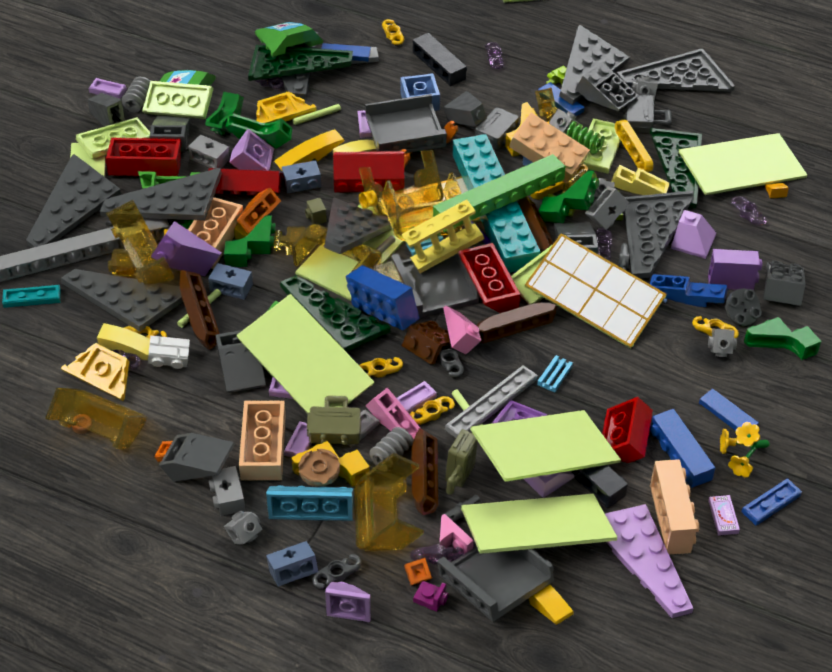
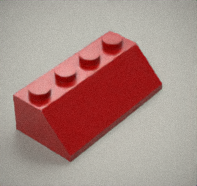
[106,138,181,176]
[333,151,404,192]
[208,168,283,195]
[458,243,520,313]

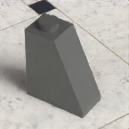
[443,91,487,126]
[87,93,125,127]

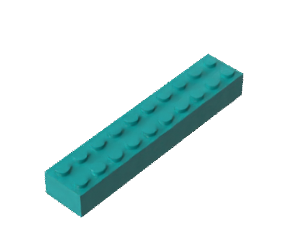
[453,134,540,273]

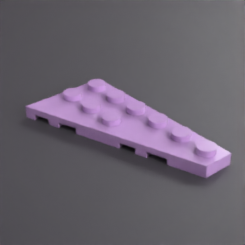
[605,504,693,618]

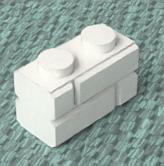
[148,336,190,369]

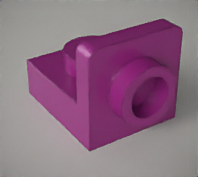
[413,581,449,612]

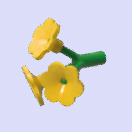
[720,422,770,477]

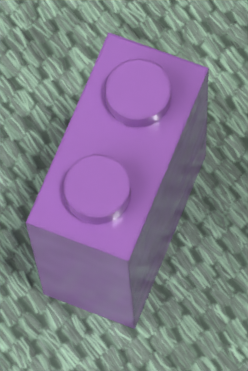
[708,249,762,290]

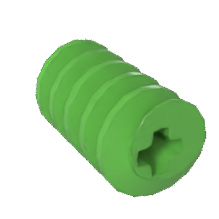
[566,121,605,155]

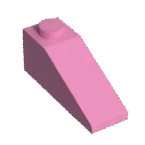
[443,305,481,354]
[366,388,420,439]

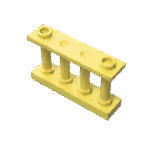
[402,199,484,273]

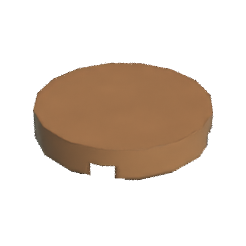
[299,449,340,487]

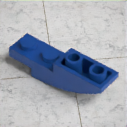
[650,274,728,307]

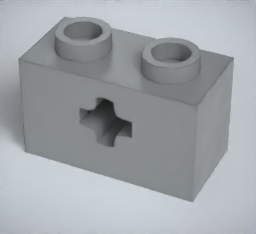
[188,135,230,168]
[585,186,629,230]
[209,466,245,516]

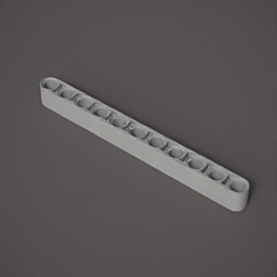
[0,218,170,282]

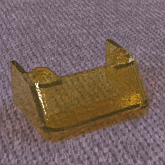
[359,150,444,218]
[381,172,463,241]
[106,200,175,285]
[292,224,382,272]
[45,388,147,450]
[354,453,424,551]

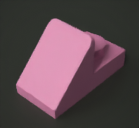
[439,514,474,554]

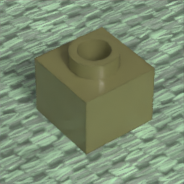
[305,198,327,226]

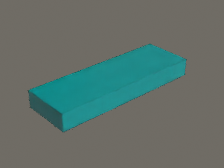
[2,285,61,308]

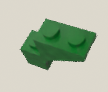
[205,92,244,136]
[226,114,293,149]
[539,170,599,223]
[224,215,276,267]
[744,317,821,360]

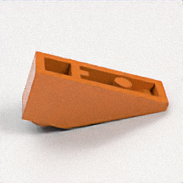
[237,188,281,234]

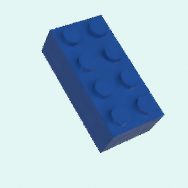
[345,265,420,330]

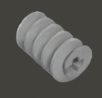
[122,76,150,113]
[370,427,414,470]

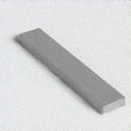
[445,365,538,438]

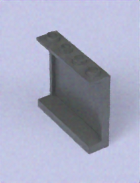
[365,94,447,153]
[391,253,479,318]
[437,546,554,622]

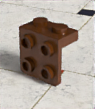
[401,320,451,364]

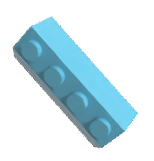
[266,485,354,521]

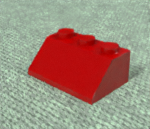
[602,397,653,463]

